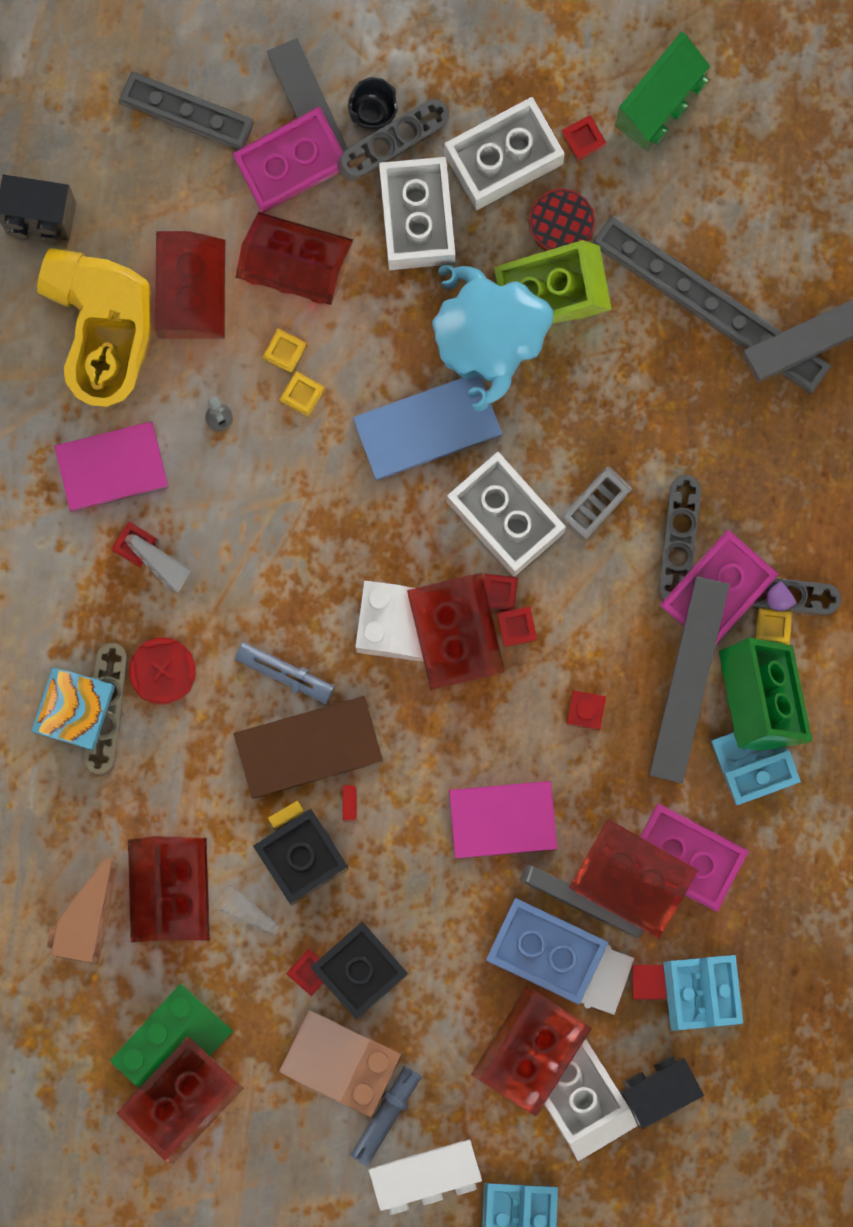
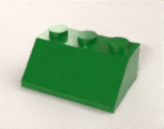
[615,31,710,150]
[718,638,813,751]
[110,983,233,1108]

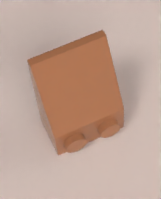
[47,858,118,965]
[279,1010,402,1118]

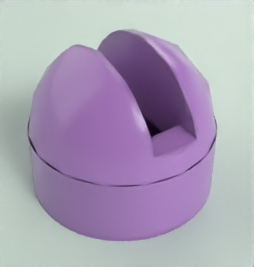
[767,581,796,611]

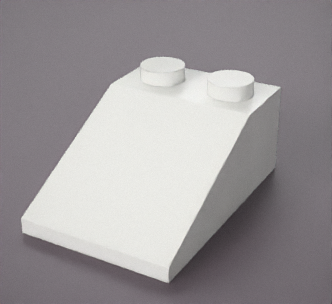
[355,581,465,666]
[521,1030,638,1161]

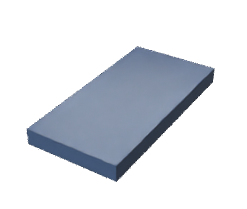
[353,376,502,481]

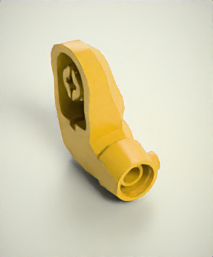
[37,248,152,407]

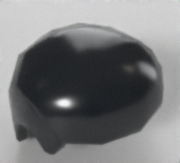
[348,77,398,132]

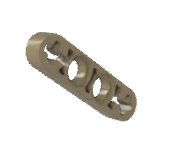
[83,643,128,775]

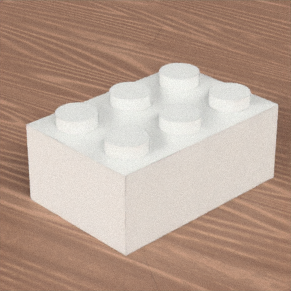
[444,97,565,211]
[379,157,455,270]
[447,452,566,577]
[369,1139,482,1215]

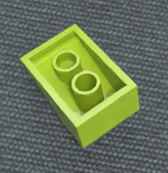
[494,240,612,324]

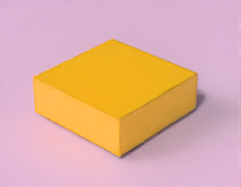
[262,328,308,374]
[279,371,325,418]
[755,608,793,645]
[268,800,304,831]

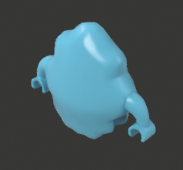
[432,265,554,412]

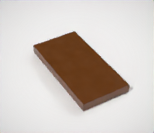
[234,696,383,799]

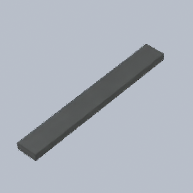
[592,216,832,395]

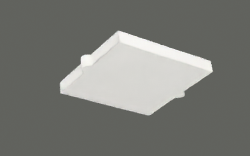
[581,945,634,1015]

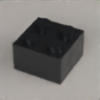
[0,174,76,243]
[253,809,349,906]
[310,922,408,1020]
[619,1055,705,1129]

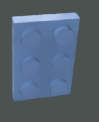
[486,898,609,1005]

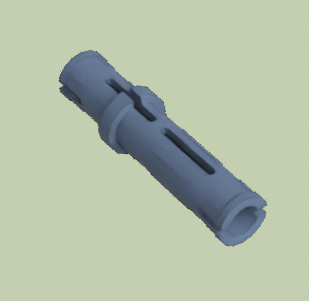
[234,642,335,705]
[350,1066,422,1166]

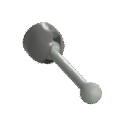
[205,397,233,432]

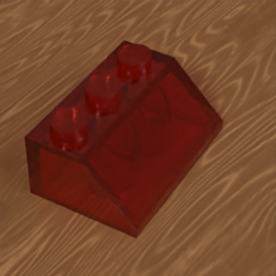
[235,212,354,305]
[155,231,226,339]
[407,573,505,690]
[569,819,698,939]
[128,836,210,943]
[470,987,592,1117]
[116,1036,244,1164]

